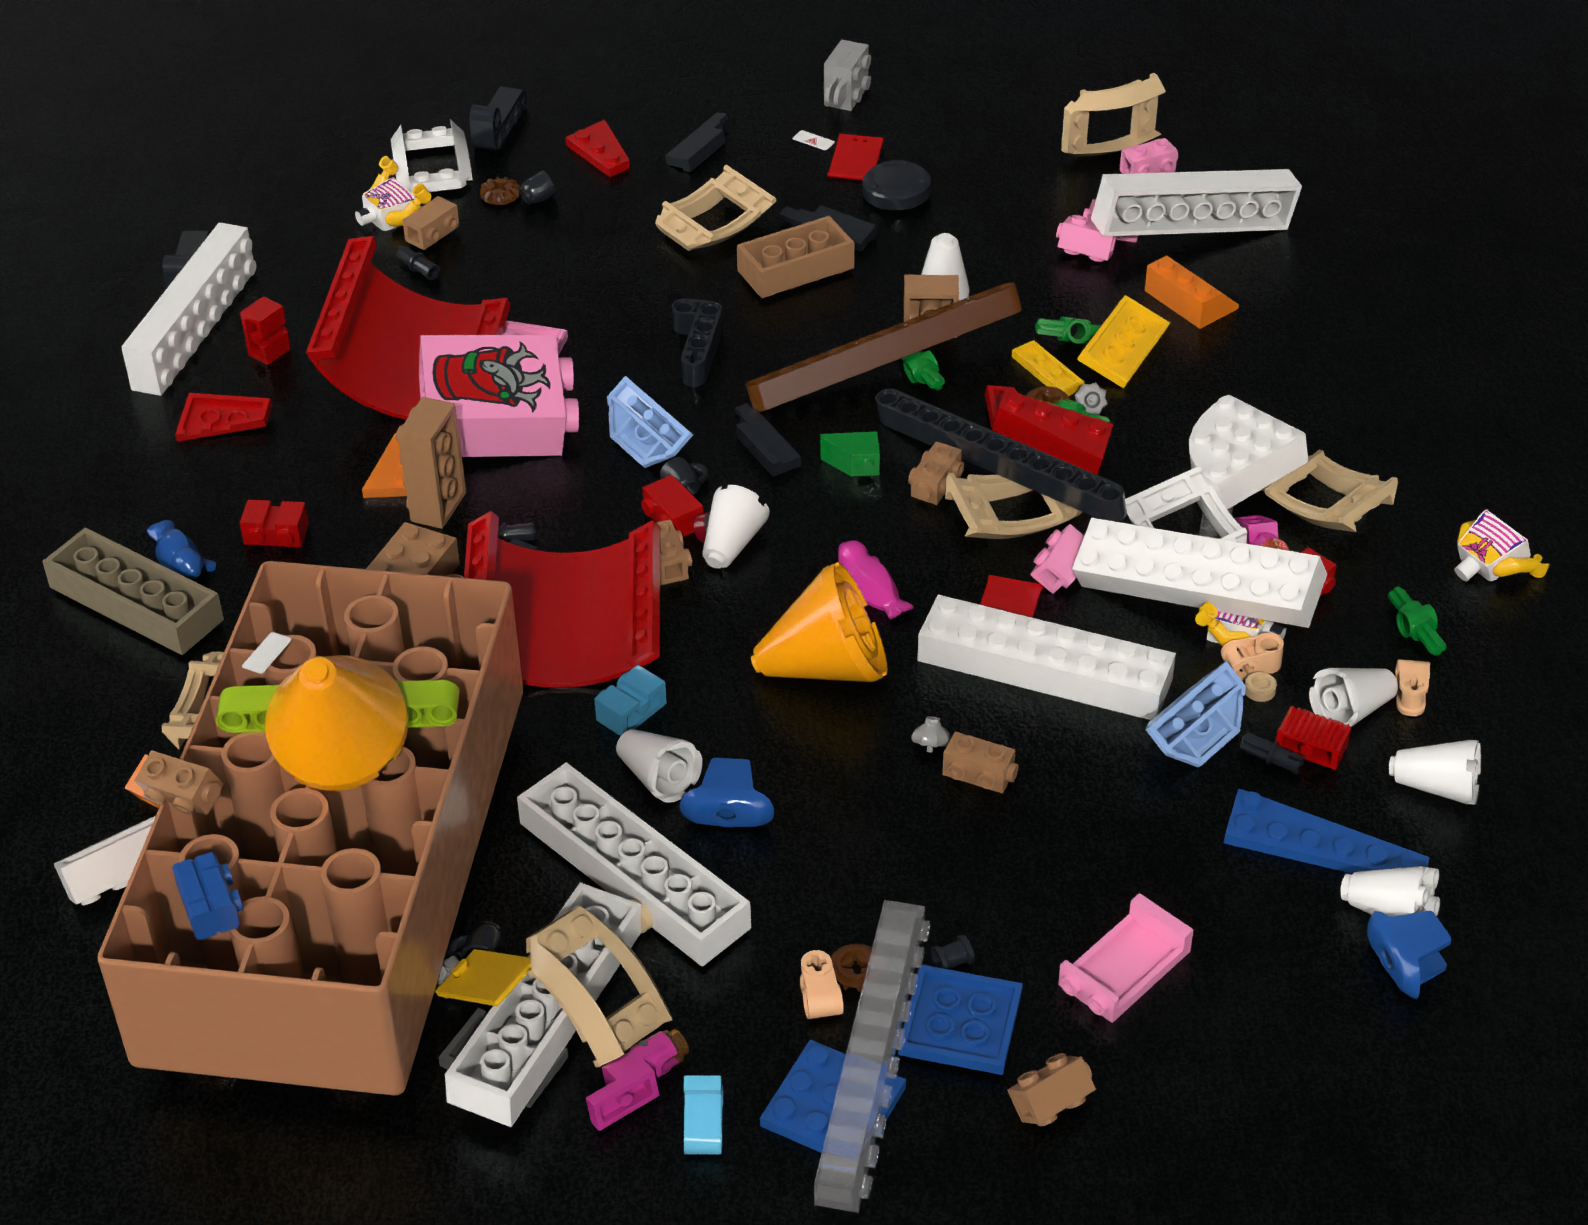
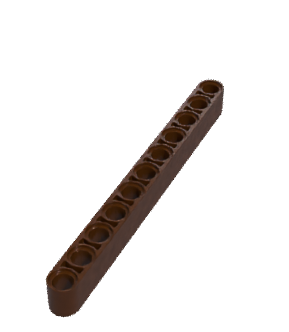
[745,282,1022,412]

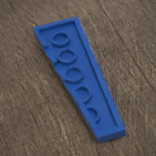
[1224,789,1429,874]

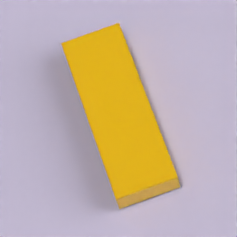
[1012,340,1084,396]

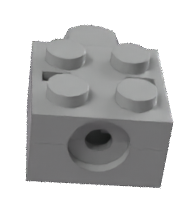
[824,39,871,111]

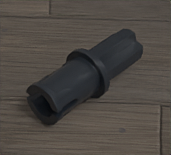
[395,246,440,280]
[498,523,536,542]
[1240,733,1305,775]

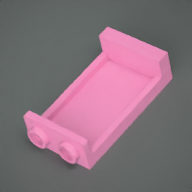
[1058,893,1194,1023]

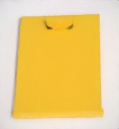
[435,949,531,1007]

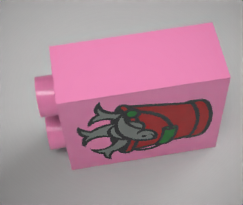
[419,335,579,457]

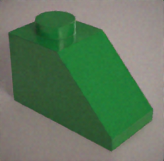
[820,431,880,477]

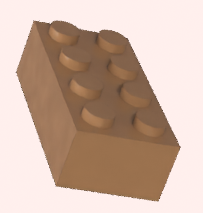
[737,216,854,298]
[396,397,466,529]
[366,522,460,576]

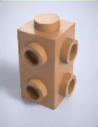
[403,196,459,250]
[908,442,964,505]
[656,519,692,585]
[942,731,1019,793]
[134,750,224,815]
[1007,1053,1096,1126]

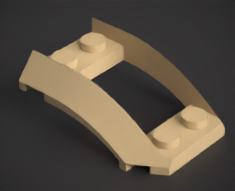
[1061,73,1166,157]
[655,165,777,251]
[1261,450,1398,532]
[945,472,1082,539]
[162,652,224,749]
[526,906,673,1068]

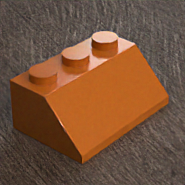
[1145,256,1239,329]

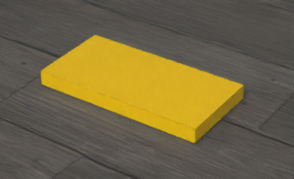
[1077,295,1170,389]

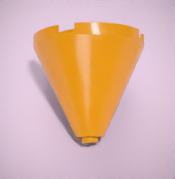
[751,562,888,682]
[265,655,408,791]

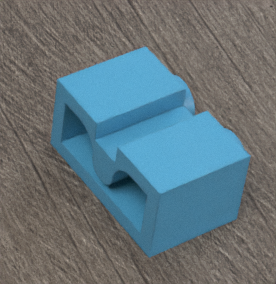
[594,665,667,736]

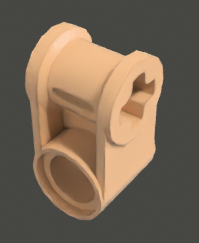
[1221,632,1284,680]
[1395,659,1430,716]
[800,950,843,1019]

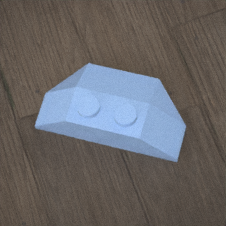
[607,376,693,468]
[1145,661,1246,767]

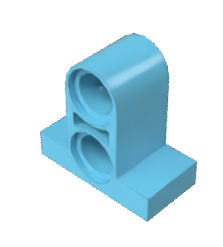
[684,1076,724,1154]

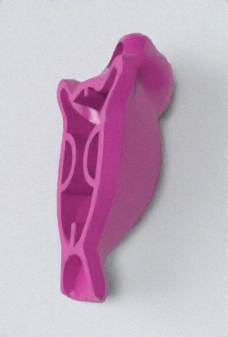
[838,541,914,619]

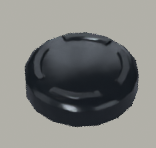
[862,160,931,212]

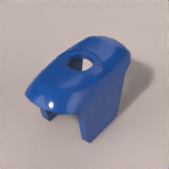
[679,758,774,827]
[1367,911,1451,1000]

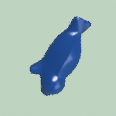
[147,520,216,579]

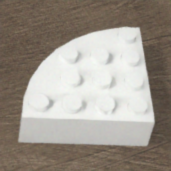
[1189,394,1308,509]

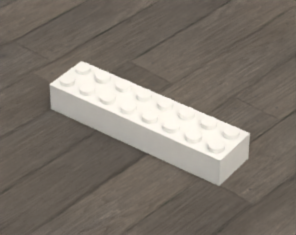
[1091,169,1302,236]
[121,222,256,396]
[1072,518,1327,628]
[918,595,1176,720]
[517,763,751,967]
[445,883,641,1127]

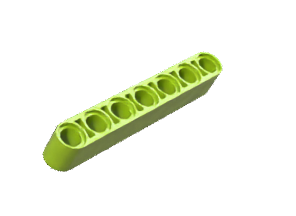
[216,680,459,733]

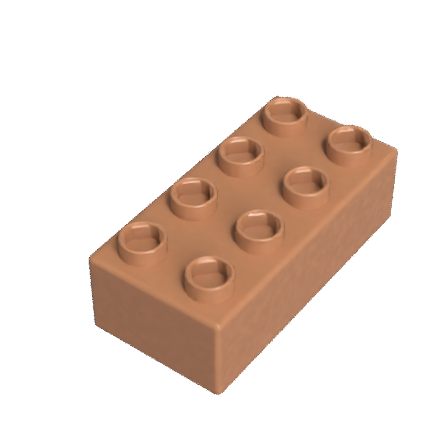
[97,561,523,1096]

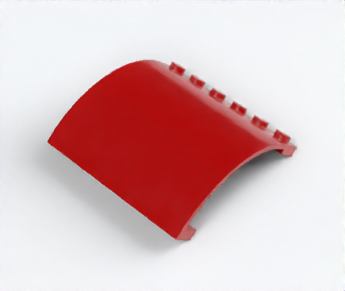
[306,236,511,420]
[464,511,660,688]

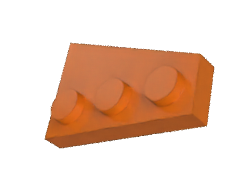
[362,433,407,498]

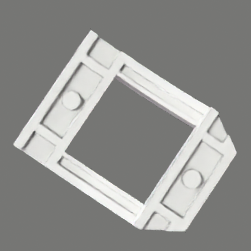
[391,119,473,193]
[1125,466,1248,544]

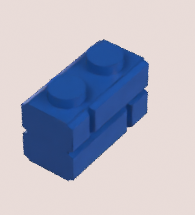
[172,852,243,940]

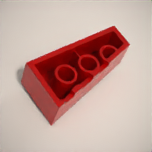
[992,389,1113,475]

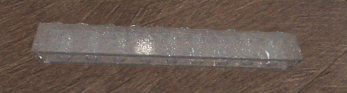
[814,900,930,1213]

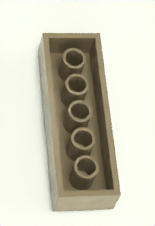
[42,527,224,655]

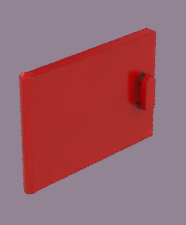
[827,134,883,181]
[980,575,1044,618]

